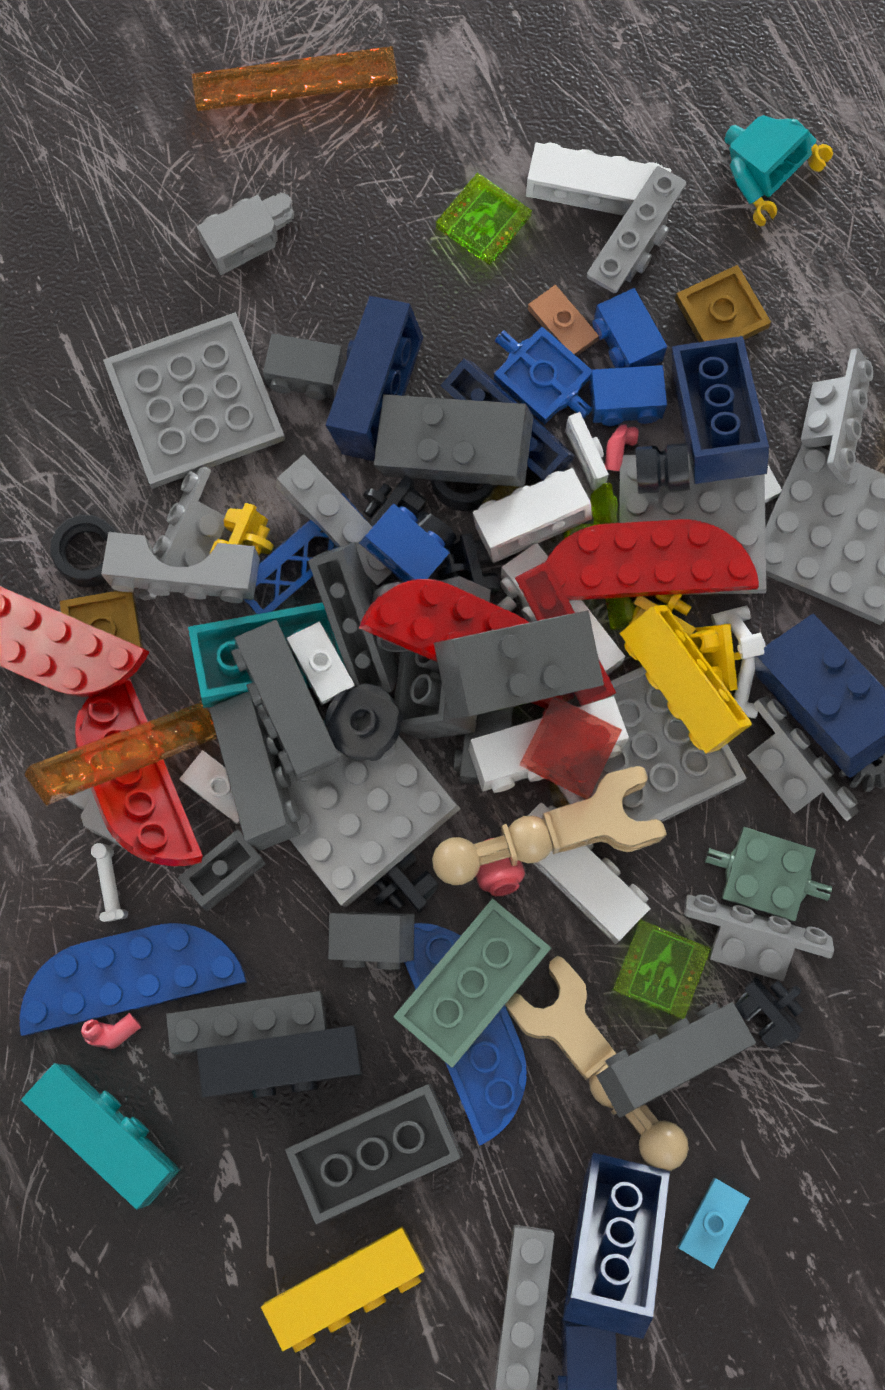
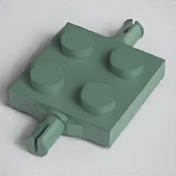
[705,827,832,922]

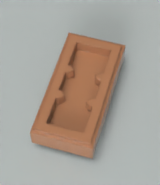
[528,285,599,356]

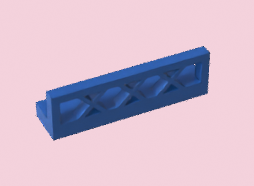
[243,493,366,614]

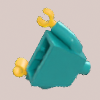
[725,115,833,226]

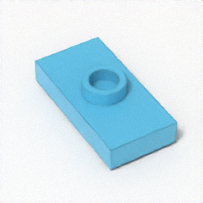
[677,1178,750,1269]

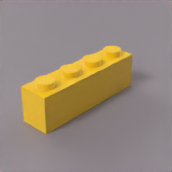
[619,605,752,754]
[261,1226,425,1353]

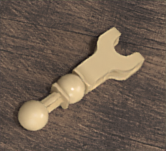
[432,766,667,885]
[505,956,689,1171]

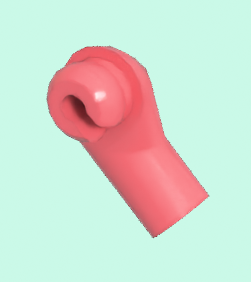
[604,424,639,471]
[81,1013,141,1049]

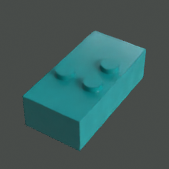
[188,602,346,708]
[21,1064,181,1210]

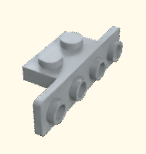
[587,166,686,293]
[801,348,873,484]
[138,467,225,601]
[748,696,859,821]
[684,895,834,981]

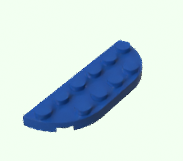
[20,923,247,1036]
[404,923,527,1146]

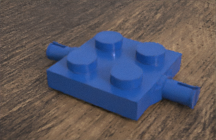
[493,327,593,425]

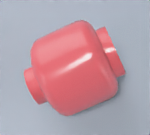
[476,838,525,897]

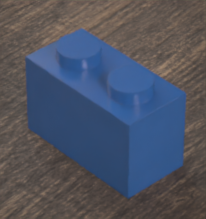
[592,288,667,368]
[589,365,667,426]
[359,503,450,582]

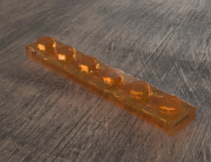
[191,46,398,111]
[24,702,217,805]

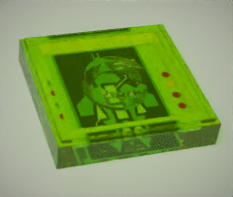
[436,172,532,266]
[612,919,711,1019]

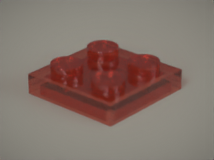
[519,697,622,799]

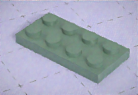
[393,898,551,1068]

